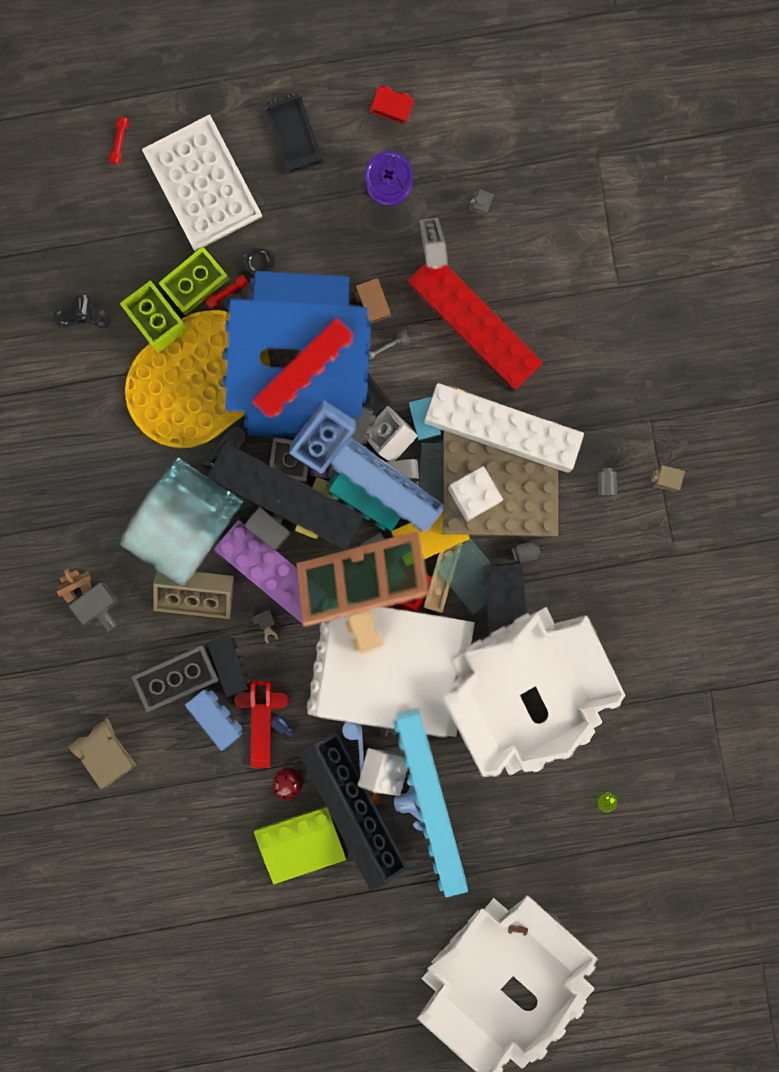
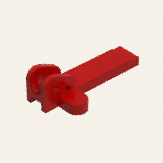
[234,681,289,768]

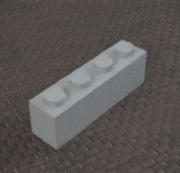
[419,218,447,268]

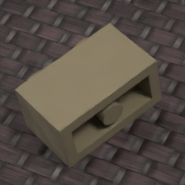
[651,465,685,492]

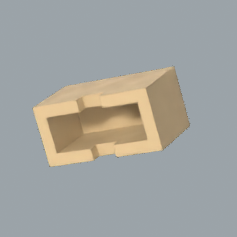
[345,610,384,654]

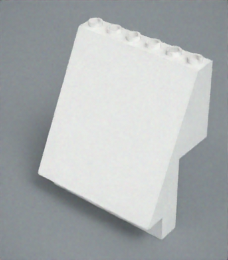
[307,599,475,737]

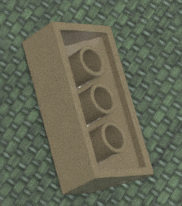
[153,568,234,619]

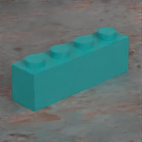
[326,471,401,531]

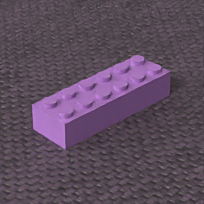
[214,520,328,624]

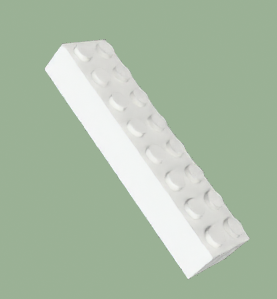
[423,383,584,473]

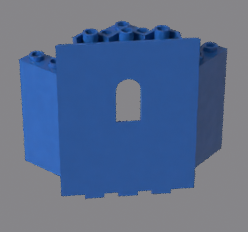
[223,271,371,438]

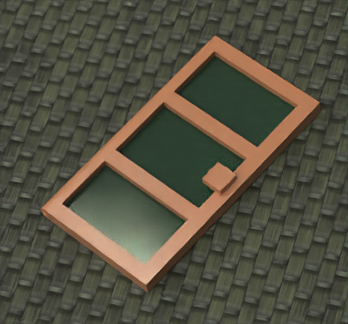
[297,531,428,626]

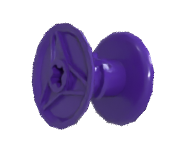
[365,151,413,206]

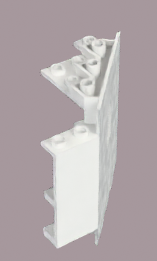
[442,607,625,776]
[417,896,598,1072]

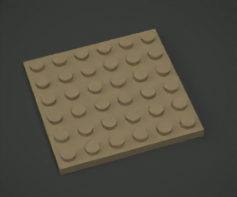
[443,422,558,537]

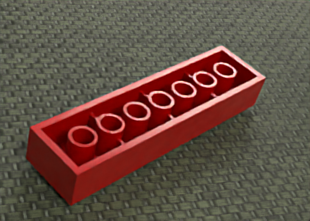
[408,262,543,392]

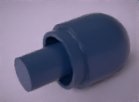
[271,715,295,738]

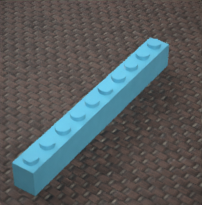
[393,708,468,897]

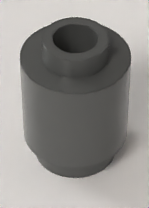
[511,541,541,563]

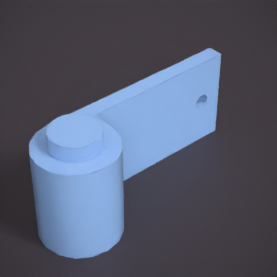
[343,721,364,774]

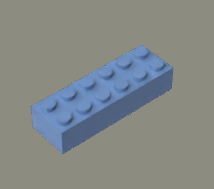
[331,437,445,532]

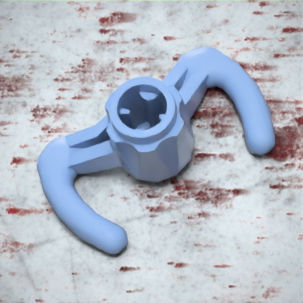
[394,778,426,831]

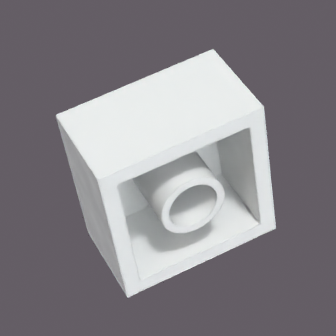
[447,466,503,522]
[358,748,408,796]

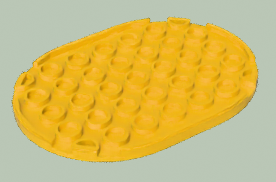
[125,310,270,448]

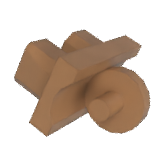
[57,568,92,603]

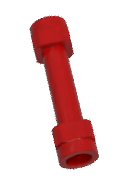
[108,117,129,165]
[205,275,249,309]

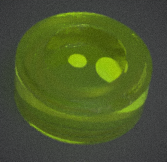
[597,793,617,813]

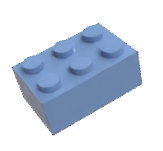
[290,400,356,474]
[185,689,243,751]

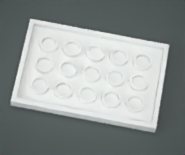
[142,115,262,251]

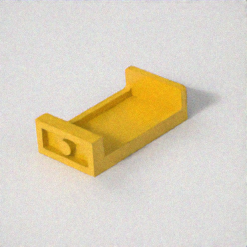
[391,509,470,567]

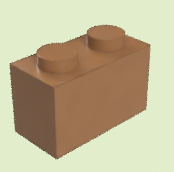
[354,278,391,324]

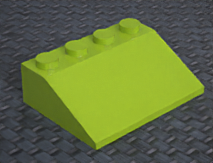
[254,806,347,884]

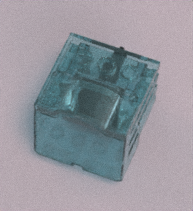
[120,458,243,585]

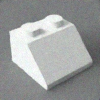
[367,406,418,462]

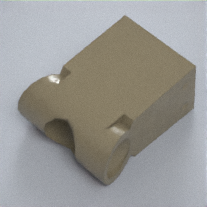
[67,718,137,789]

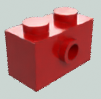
[368,85,414,124]

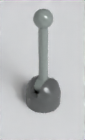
[369,329,411,359]

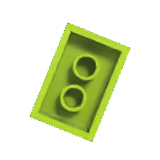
[159,246,229,316]
[120,280,188,353]

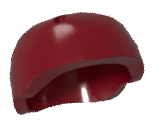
[272,768,303,800]

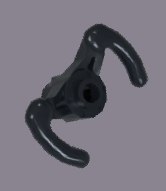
[53,295,111,328]

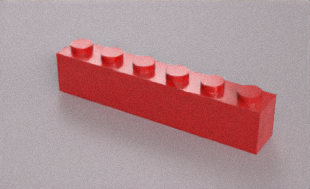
[253,317,354,418]

